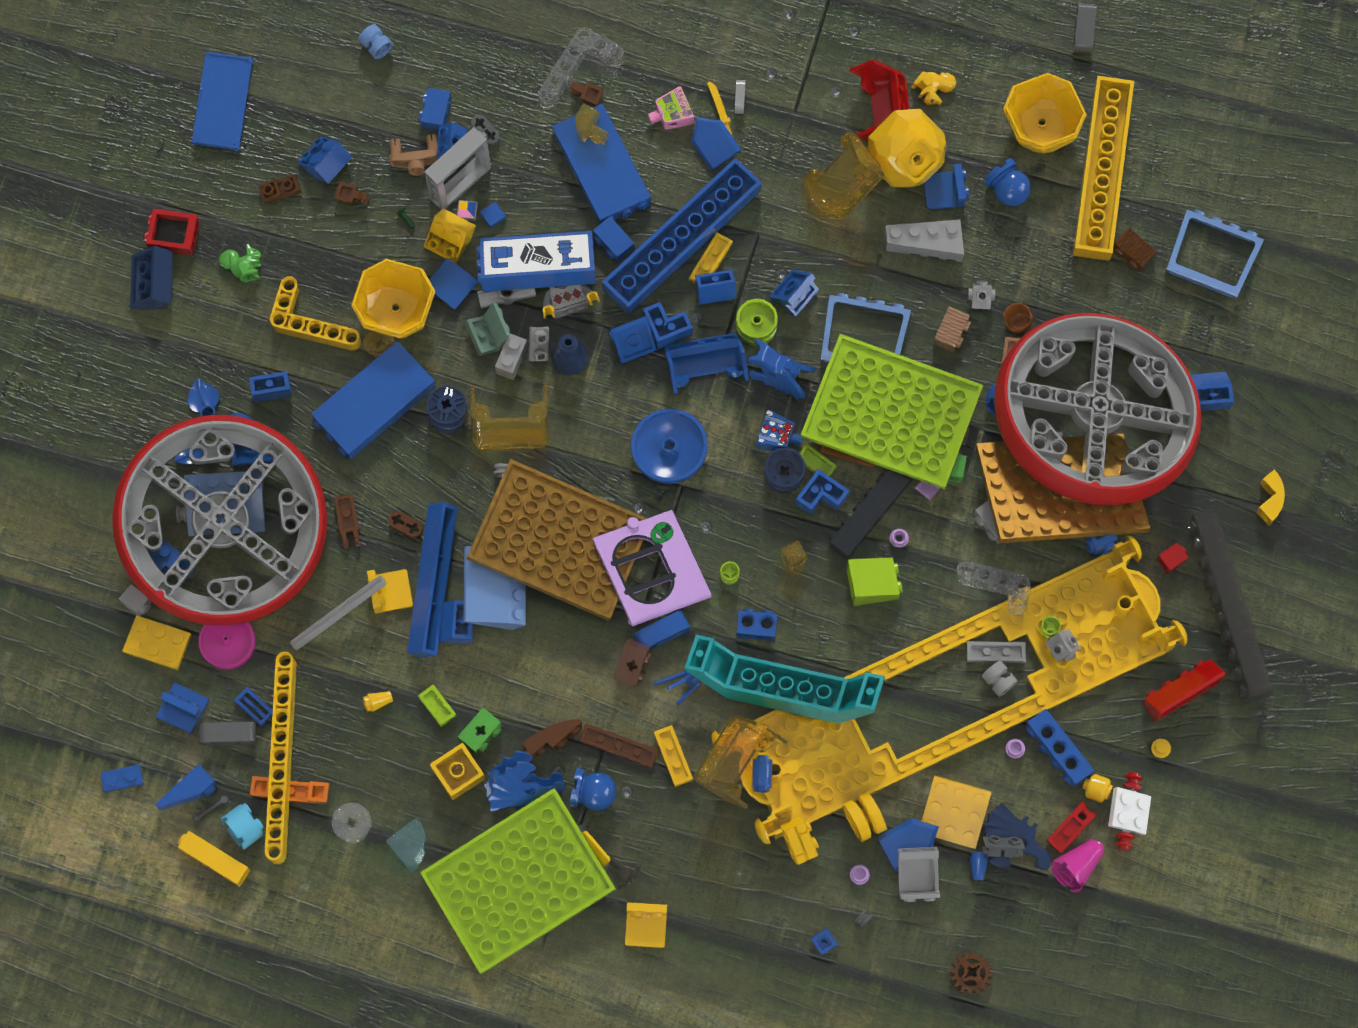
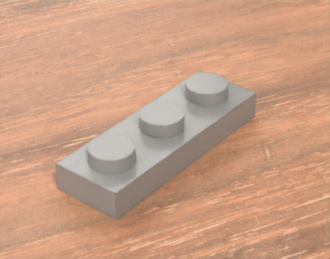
[967,641,1026,663]

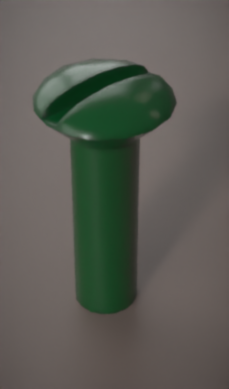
[396,208,415,229]

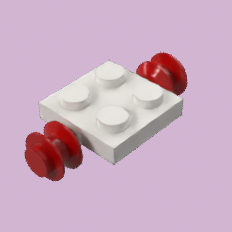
[1108,772,1151,851]

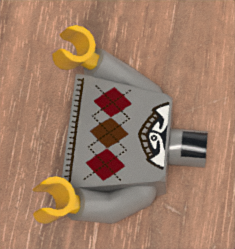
[543,285,600,319]

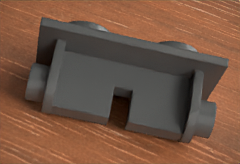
[982,835,1025,858]

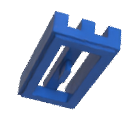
[233,687,273,727]

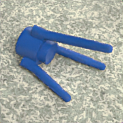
[653,671,701,705]

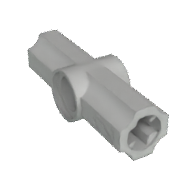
[478,288,536,308]

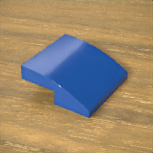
[429,258,478,310]

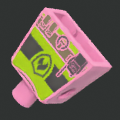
[648,86,694,130]

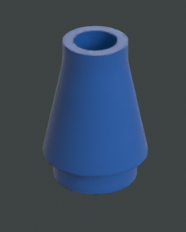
[969,852,989,880]

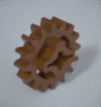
[949,951,993,995]

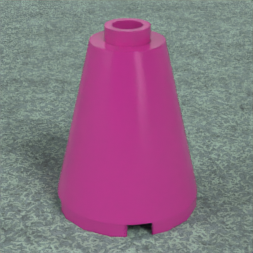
[1051,839,1104,893]

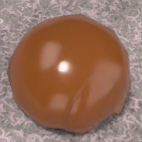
[1003,303,1033,334]

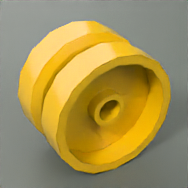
[842,792,887,843]

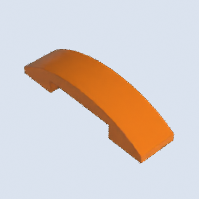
[250,776,330,803]

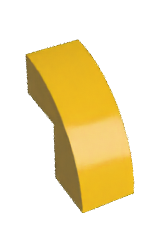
[1256,469,1285,526]

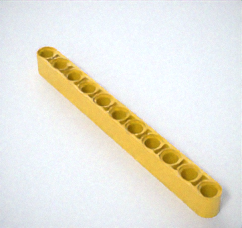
[265,652,297,864]

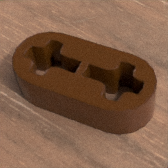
[388,511,423,539]

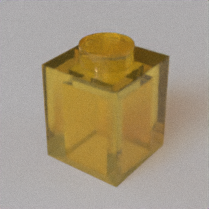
[780,540,807,571]

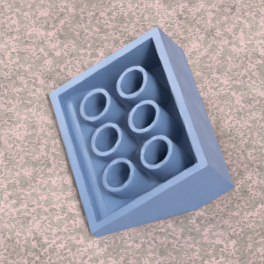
[184,471,265,536]
[464,546,526,630]

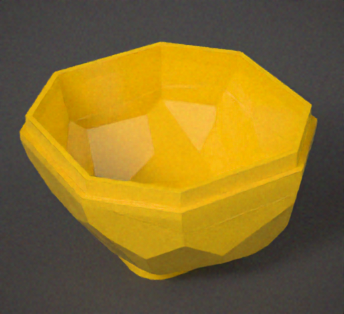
[1003,73,1087,154]
[867,109,946,187]
[351,259,435,339]

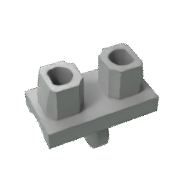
[528,326,549,361]

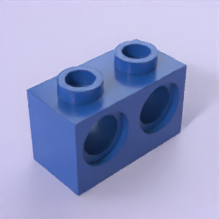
[736,609,777,641]

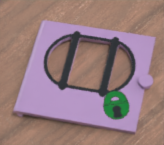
[592,510,711,626]

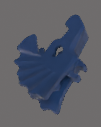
[982,803,1051,870]

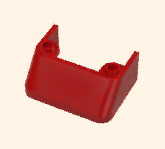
[849,59,910,142]

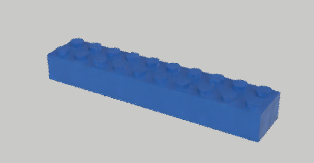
[602,158,762,314]

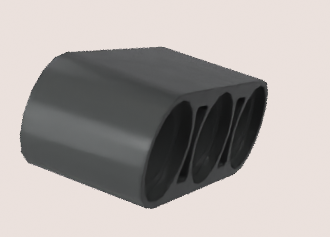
[1073,3,1097,55]
[199,722,256,746]

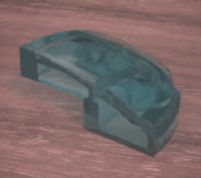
[386,818,426,873]

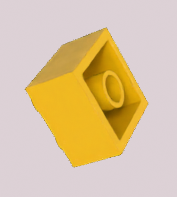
[430,743,485,800]

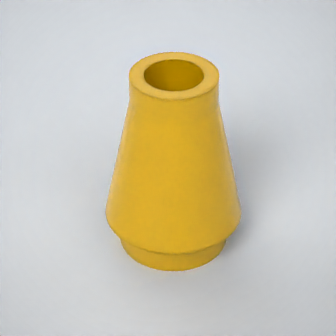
[363,691,393,712]

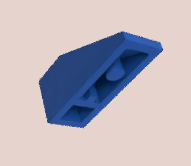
[155,764,217,811]

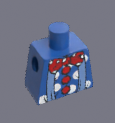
[756,410,803,451]

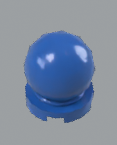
[983,158,1031,207]
[569,768,617,811]

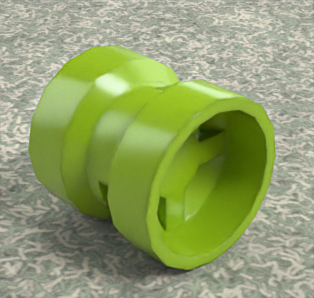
[720,561,740,585]
[1040,616,1061,639]

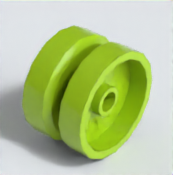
[736,299,778,346]

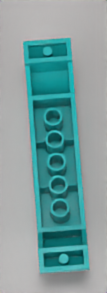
[685,635,885,724]

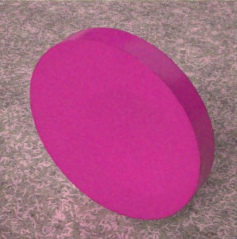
[199,622,256,670]

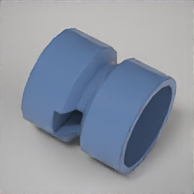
[358,24,393,59]

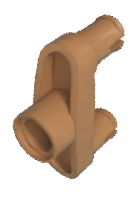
[389,134,438,176]

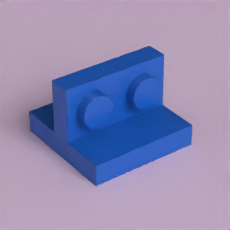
[769,269,819,317]
[609,316,657,363]
[156,682,210,735]

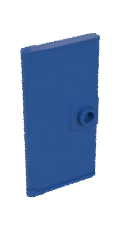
[192,52,253,151]

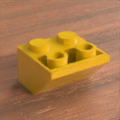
[423,209,476,264]

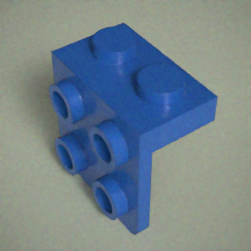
[924,164,969,210]
[1081,535,1118,557]

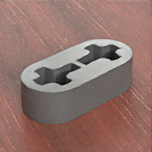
[471,115,500,147]

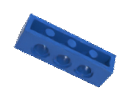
[1026,709,1094,788]

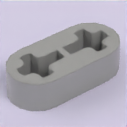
[734,80,746,114]

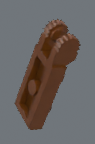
[334,494,361,549]

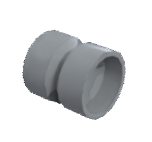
[982,660,1018,697]

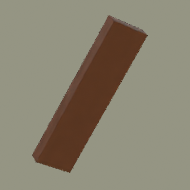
[579,723,659,769]

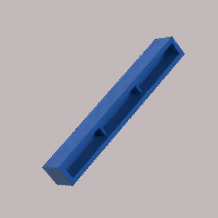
[407,502,458,658]

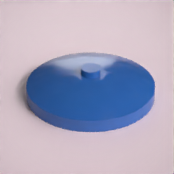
[631,409,708,484]

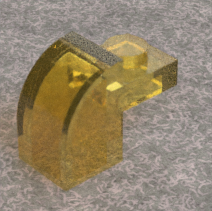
[575,103,609,145]

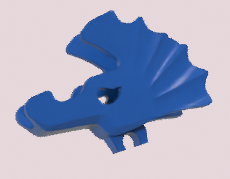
[748,339,816,400]
[484,751,566,812]

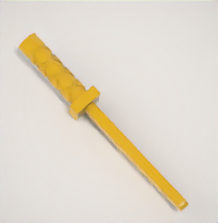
[707,82,732,135]

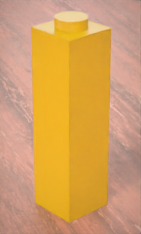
[178,831,251,887]

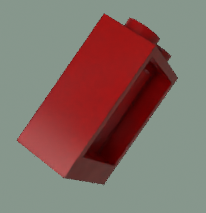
[144,209,200,256]

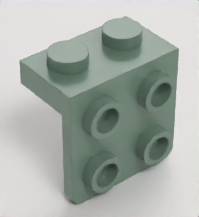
[465,303,510,356]

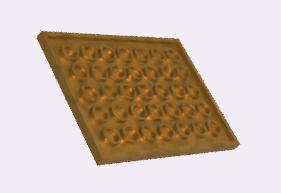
[975,434,1150,543]
[466,459,647,621]

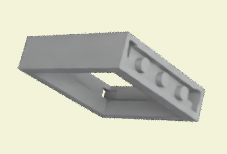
[424,127,491,210]

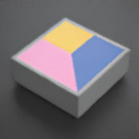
[457,200,478,221]

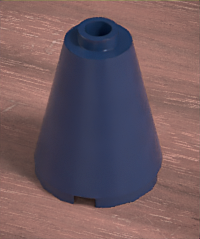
[551,334,589,375]

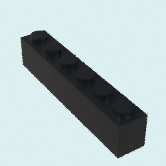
[829,470,914,561]

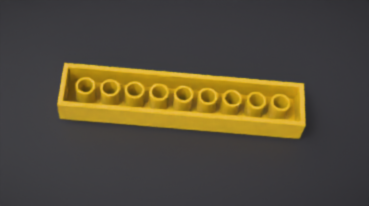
[1072,76,1134,261]

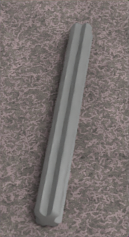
[290,576,386,650]

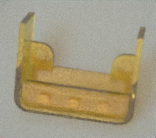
[471,384,549,449]
[695,715,787,809]

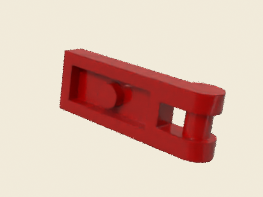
[1046,801,1097,855]

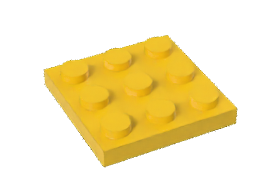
[922,775,992,849]

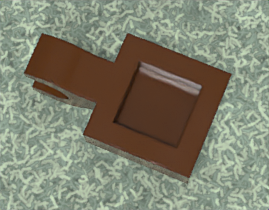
[570,82,604,107]
[334,182,370,205]

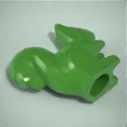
[219,244,261,283]

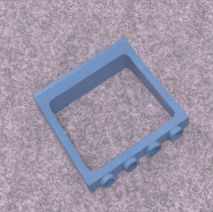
[1166,210,1264,300]
[821,293,911,363]

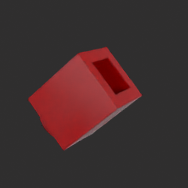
[1156,543,1189,575]

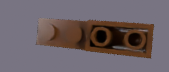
[522,719,582,764]

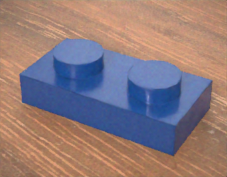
[101,765,144,793]

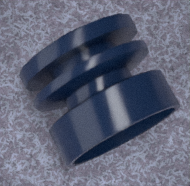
[426,386,469,434]
[764,447,805,493]

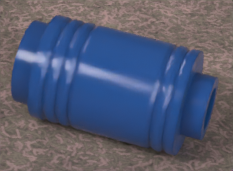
[752,755,773,793]

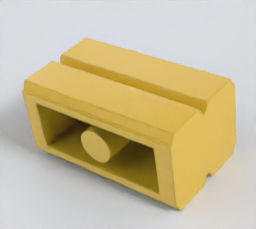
[779,816,819,865]

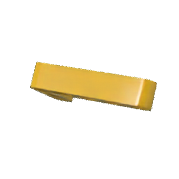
[270,276,361,351]

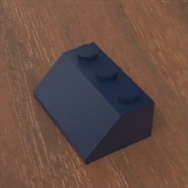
[130,246,173,309]

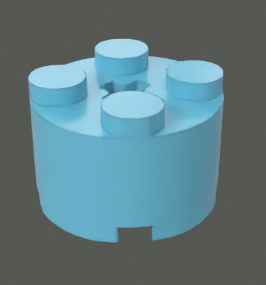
[220,803,264,850]

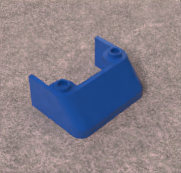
[664,334,749,394]

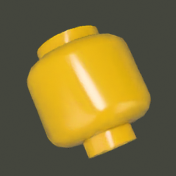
[1083,774,1113,803]

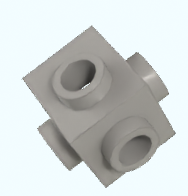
[968,281,995,309]
[1045,629,1081,662]

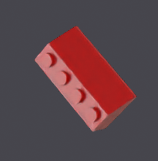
[1142,660,1226,722]

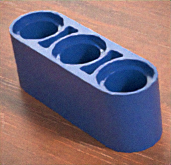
[632,611,691,651]

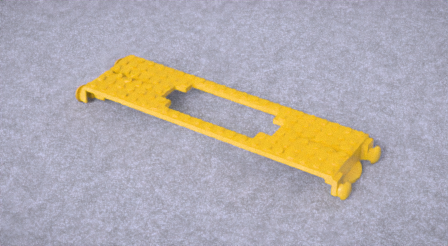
[711,536,1188,844]

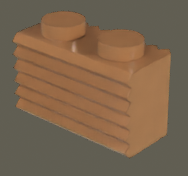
[933,306,971,353]

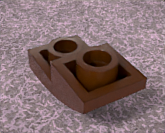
[258,174,302,203]

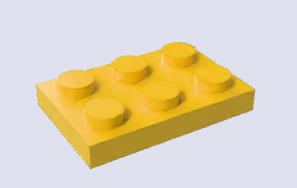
[122,615,191,671]

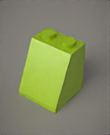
[846,557,902,606]

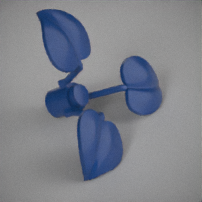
[175,378,253,465]

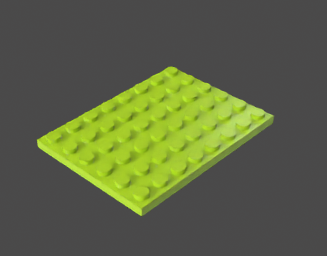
[800,334,983,490]
[420,788,616,974]

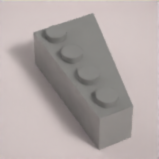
[884,220,964,262]

